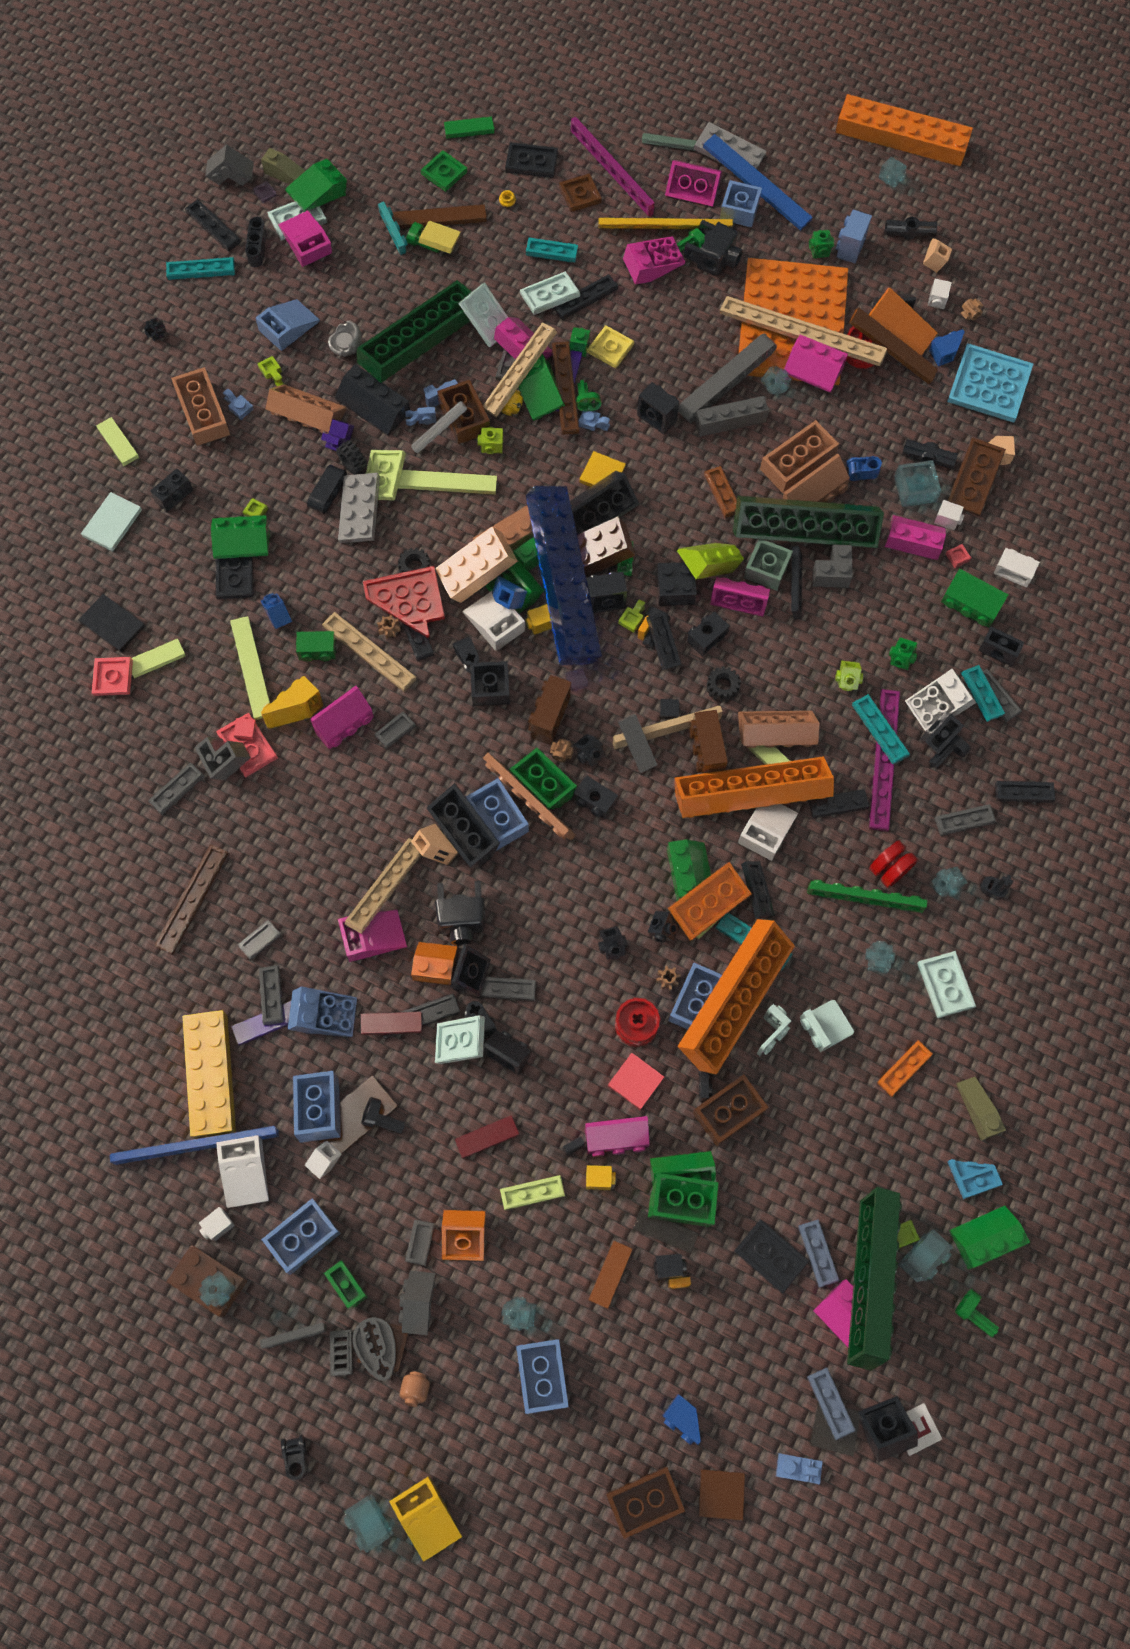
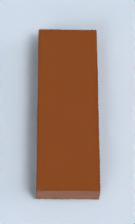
[704,466,737,518]
[589,1240,633,1309]

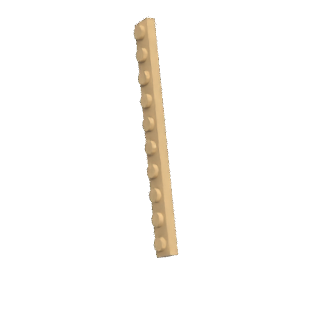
[720,296,887,366]

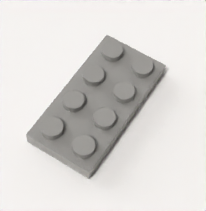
[694,122,767,169]
[338,473,380,543]

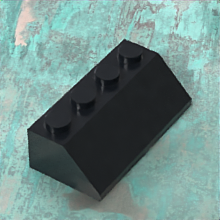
[335,364,410,436]
[558,471,639,535]
[426,783,500,869]

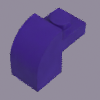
[321,419,354,451]

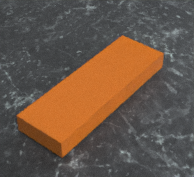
[877,1040,933,1097]

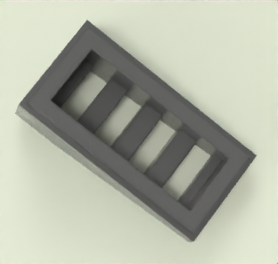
[330,1330,354,1376]

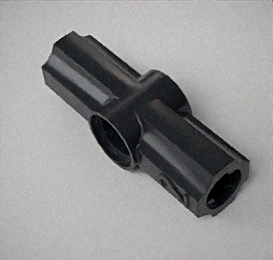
[884,216,937,240]
[902,439,958,469]

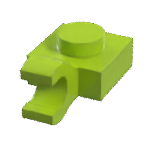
[257,356,284,386]
[618,599,646,633]

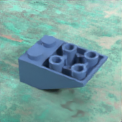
[256,299,320,351]
[287,986,357,1037]

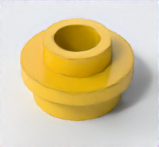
[499,190,516,207]

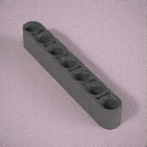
[678,333,777,423]

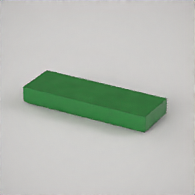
[444,116,494,139]

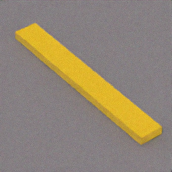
[598,218,733,229]

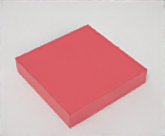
[92,657,133,696]
[608,1053,664,1110]

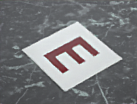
[906,1403,942,1456]

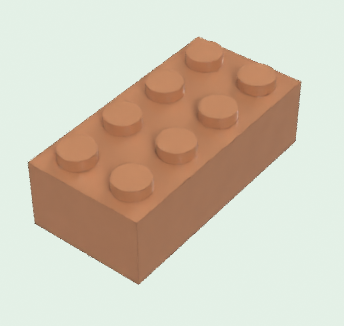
[171,367,230,446]
[760,420,839,493]

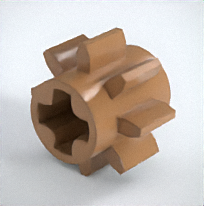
[961,299,983,320]
[377,615,401,639]
[550,739,574,762]
[656,966,681,992]

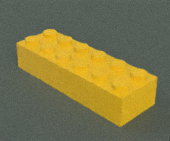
[182,1010,236,1139]

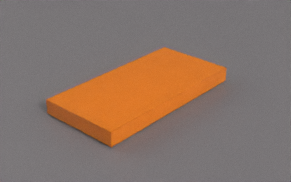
[869,288,938,356]
[668,862,752,940]

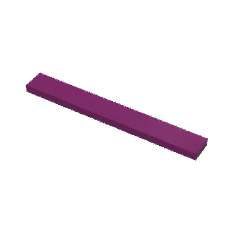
[571,117,655,217]
[869,689,900,832]

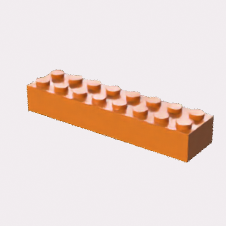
[835,94,973,167]
[674,756,834,818]
[677,919,795,1074]

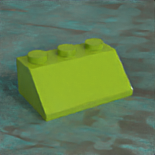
[677,543,744,579]

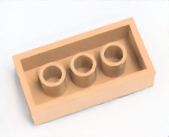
[435,527,518,603]

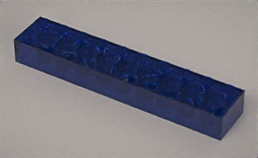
[526,486,602,665]

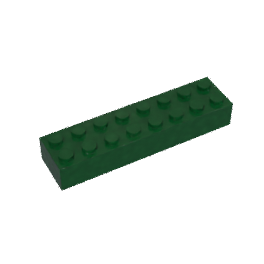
[357,280,472,383]
[733,496,884,548]
[847,1187,902,1371]

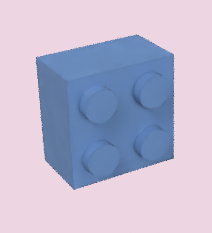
[720,180,762,227]
[836,210,872,263]

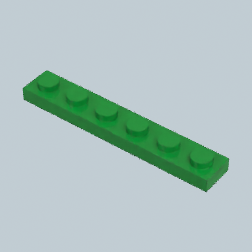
[807,880,927,913]

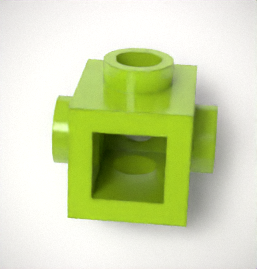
[478,427,503,454]
[835,661,863,691]

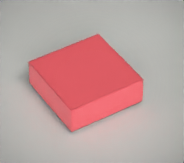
[946,544,971,568]
[233,718,256,739]

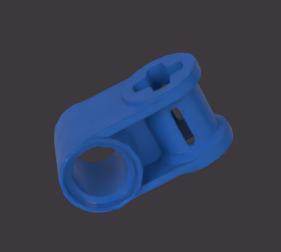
[846,456,882,481]

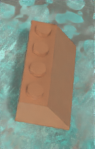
[265,384,347,433]
[783,454,850,503]
[473,503,552,553]
[738,711,820,748]

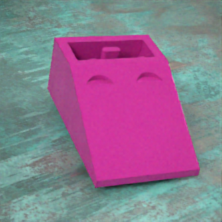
[278,211,332,267]
[623,236,685,284]
[338,910,407,962]

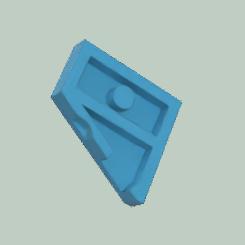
[947,1159,1003,1199]

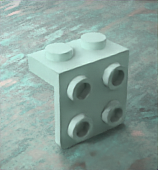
[800,1000,854,1052]
[757,1004,791,1056]

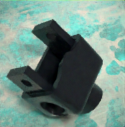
[684,219,743,276]
[435,881,485,946]

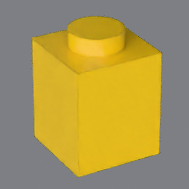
[525,604,554,635]
[586,1165,616,1190]

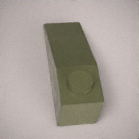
[261,148,305,184]
[956,1077,1006,1141]

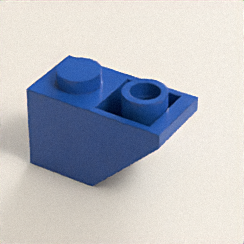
[929,329,965,366]
[492,576,527,609]
[261,593,292,629]
[662,1394,701,1445]

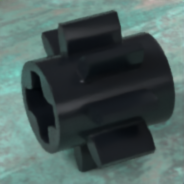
[144,318,166,341]

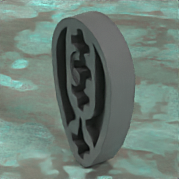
[353,1317,396,1381]

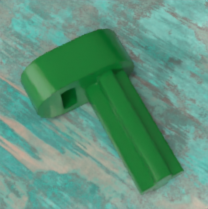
[406,222,440,253]
[677,228,705,252]
[576,380,601,412]
[955,1289,999,1338]

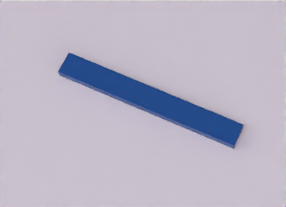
[703,134,812,231]
[110,1126,279,1165]

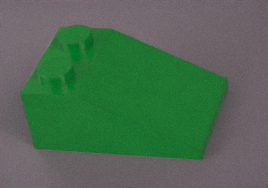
[285,159,347,211]
[518,354,565,421]

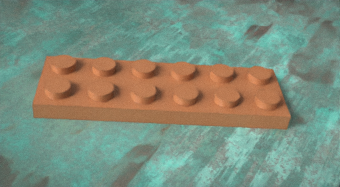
[483,753,576,840]

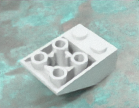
[463,591,525,651]
[905,669,976,731]
[738,804,798,861]
[217,1136,269,1208]

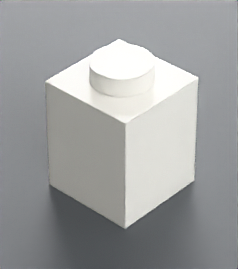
[927,279,951,309]
[934,500,964,530]
[305,1141,342,1179]
[199,1207,235,1242]

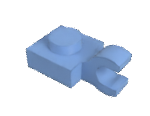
[223,389,253,420]
[405,407,436,426]
[578,411,610,431]

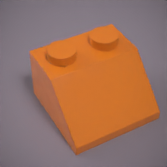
[411,942,458,985]
[442,1210,485,1261]

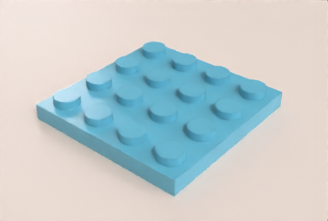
[947,343,1033,423]

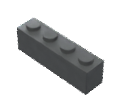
[695,396,769,437]

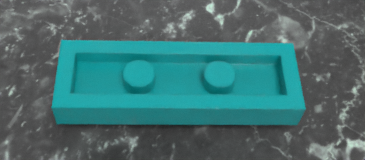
[378,202,407,255]
[526,237,578,263]
[961,665,1005,722]

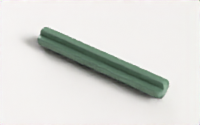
[642,133,697,151]

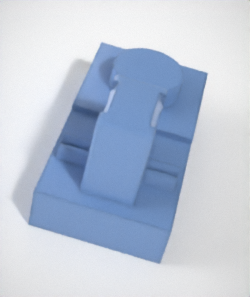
[423,379,458,407]
[776,1453,822,1484]

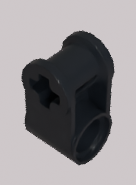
[452,636,480,673]
[465,1001,497,1039]
[281,1434,308,1480]

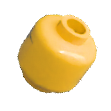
[501,390,524,416]

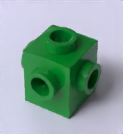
[809,230,834,259]
[889,637,918,670]

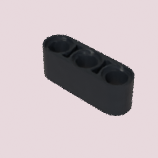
[245,216,267,267]
[307,464,347,514]

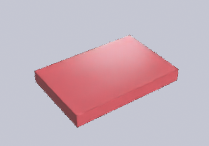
[216,713,278,778]

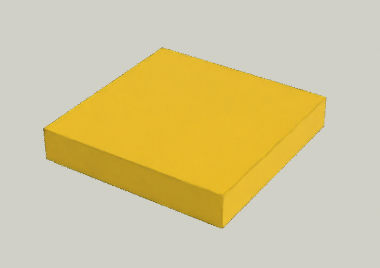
[579,451,626,487]

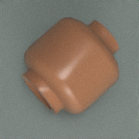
[399,1372,430,1407]

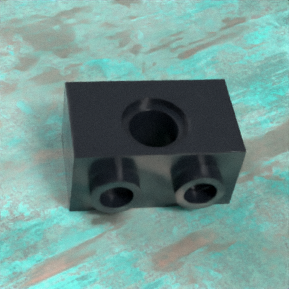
[150,469,193,512]
[687,611,730,656]
[978,627,1025,666]
[919,711,964,754]
[573,775,618,819]
[653,1254,687,1281]

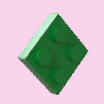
[421,150,468,192]

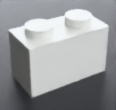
[993,548,1039,588]

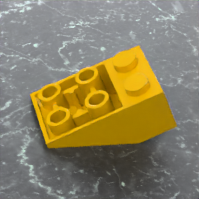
[261,676,324,729]
[389,1476,462,1562]

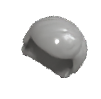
[328,320,362,357]

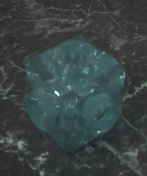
[879,156,907,188]
[760,366,792,394]
[932,867,968,897]
[865,941,895,973]
[199,1271,236,1307]
[502,1297,537,1330]

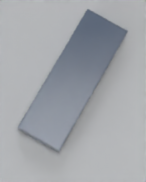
[798,1219,840,1288]
[807,1368,856,1440]

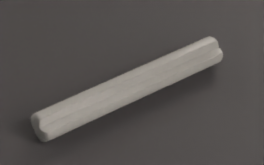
[411,401,467,453]

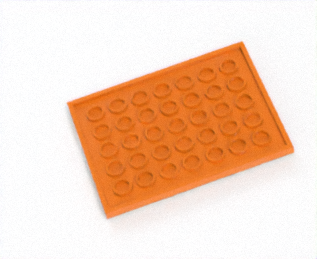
[738,258,848,385]

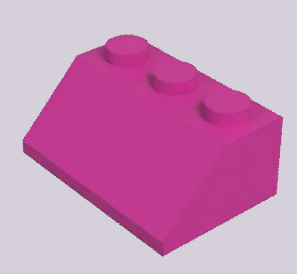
[665,160,723,207]
[494,317,553,360]
[783,334,848,393]
[885,515,946,560]
[710,577,770,617]
[311,686,374,749]
[585,1116,649,1157]
[813,1279,853,1347]

